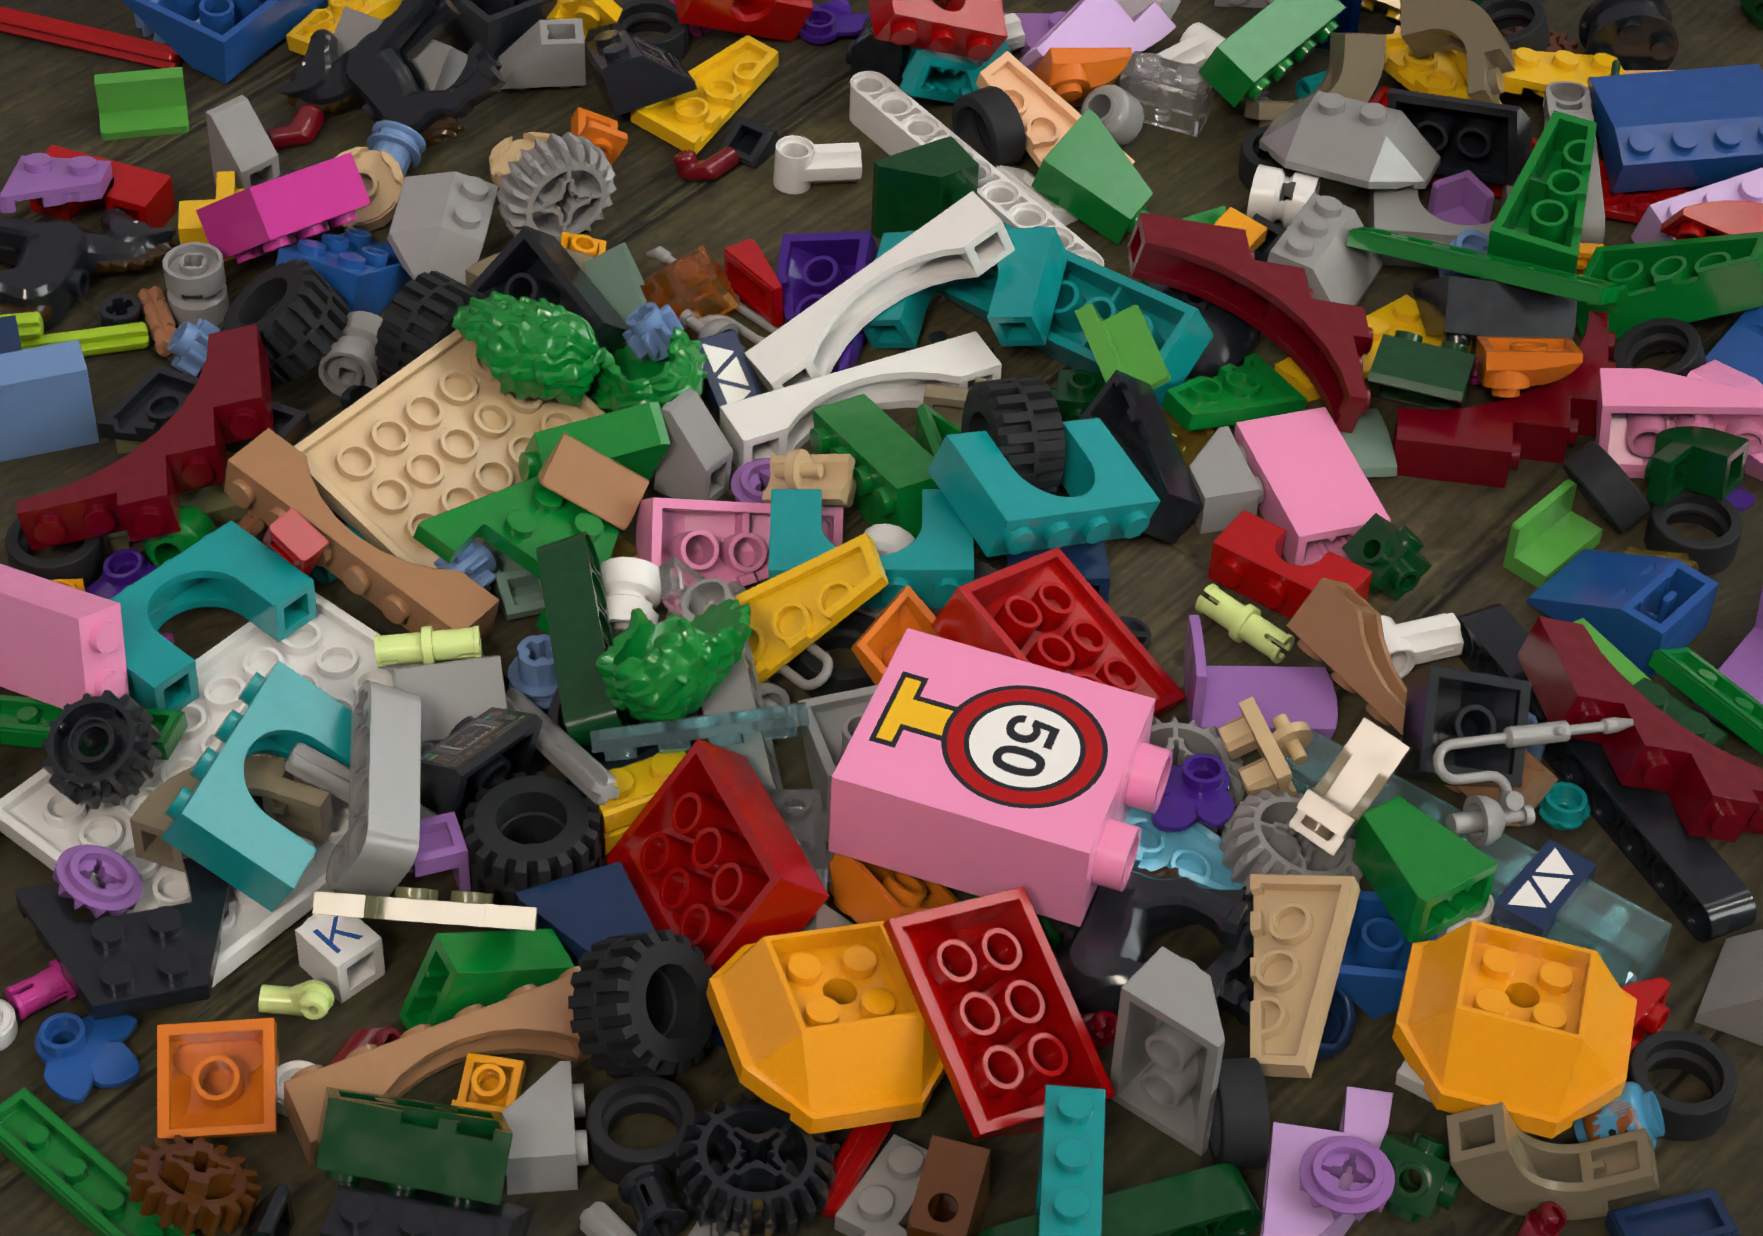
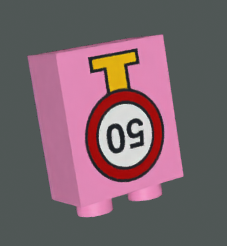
[828,628,1173,927]

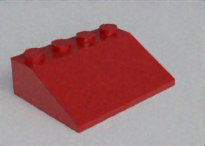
[931,547,1187,719]
[605,739,829,974]
[883,886,1116,1139]

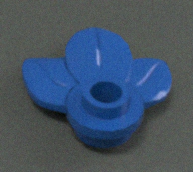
[35,1013,140,1103]

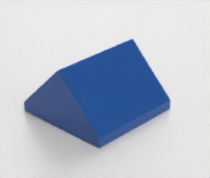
[1336,890,1438,1020]

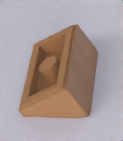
[538,433,649,531]

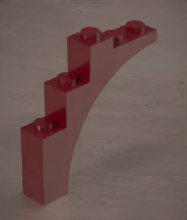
[1126,212,1373,433]
[1392,310,1616,488]
[17,324,274,551]
[1517,616,1763,843]

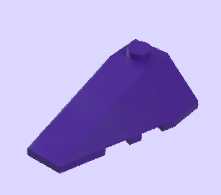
[776,231,879,373]

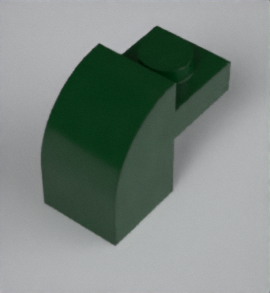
[1644,426,1749,506]

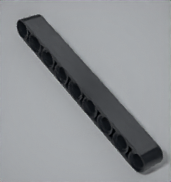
[1456,603,1757,943]

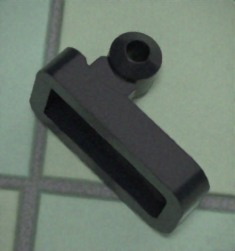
[1205,922,1254,1027]

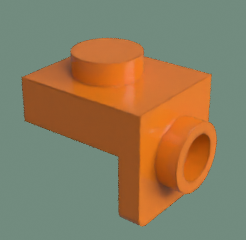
[571,107,628,166]

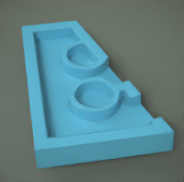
[1124,807,1245,890]

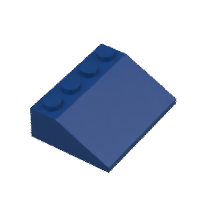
[122,0,328,84]
[1587,64,1763,193]

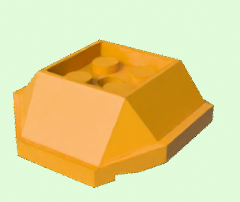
[1392,920,1637,1139]
[706,921,946,1134]

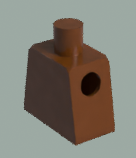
[907,1135,990,1236]

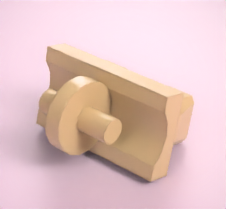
[762,449,857,507]
[1217,696,1314,797]

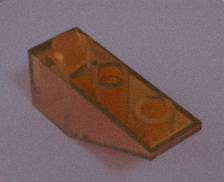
[640,245,740,331]

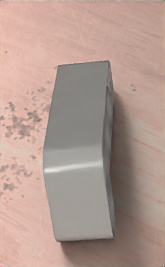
[326,680,421,897]

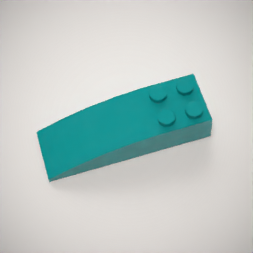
[938,222,1214,411]

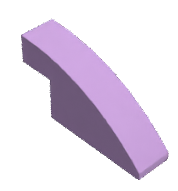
[1019,0,1176,72]
[1260,1086,1393,1236]

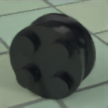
[1578,0,1679,70]

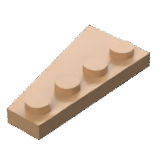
[976,51,1135,167]

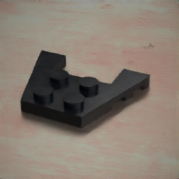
[15,858,231,1021]

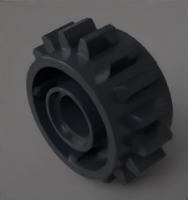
[41,690,162,809]

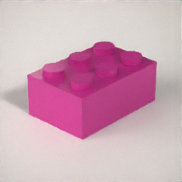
[196,152,371,264]

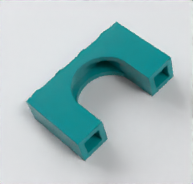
[862,226,1068,349]
[927,418,1161,557]
[768,489,974,608]
[109,520,317,711]
[160,660,352,912]
[1035,1085,1106,1236]

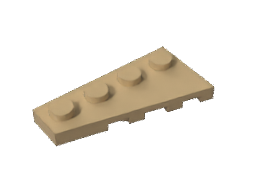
[1250,874,1361,1078]

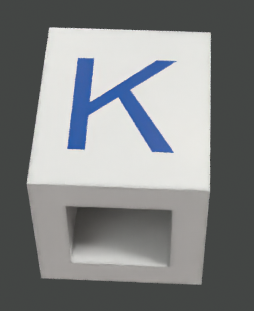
[295,914,385,1004]

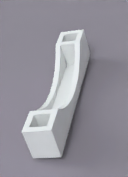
[745,191,1015,392]
[720,331,1002,468]

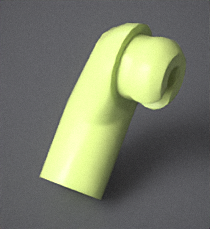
[258,979,334,1020]

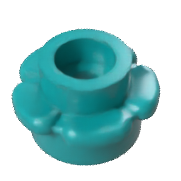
[1538,782,1590,830]

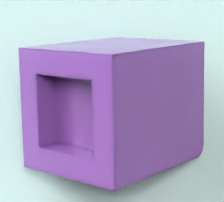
[1428,170,1494,225]
[408,811,471,892]

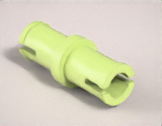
[1195,583,1295,664]
[374,625,482,668]

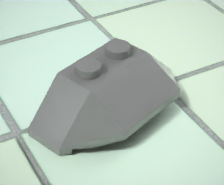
[1259,91,1441,189]
[387,171,498,285]

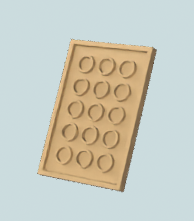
[294,329,606,569]

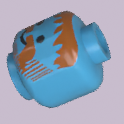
[1573,1082,1665,1150]

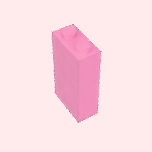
[1234,407,1391,566]
[0,564,129,709]

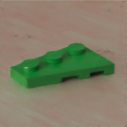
[1162,353,1307,432]

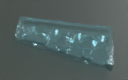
[590,702,810,761]

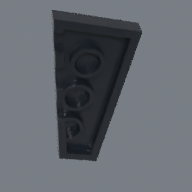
[97,365,312,452]

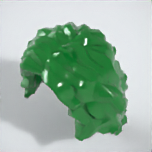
[452,291,603,406]
[590,327,708,412]
[596,599,752,723]

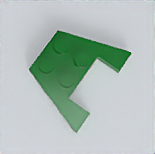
[413,476,620,635]

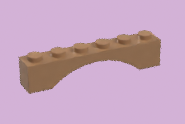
[224,428,500,661]
[1286,578,1558,827]
[284,965,591,1166]

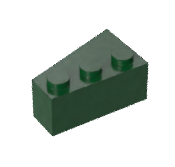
[314,1087,513,1205]

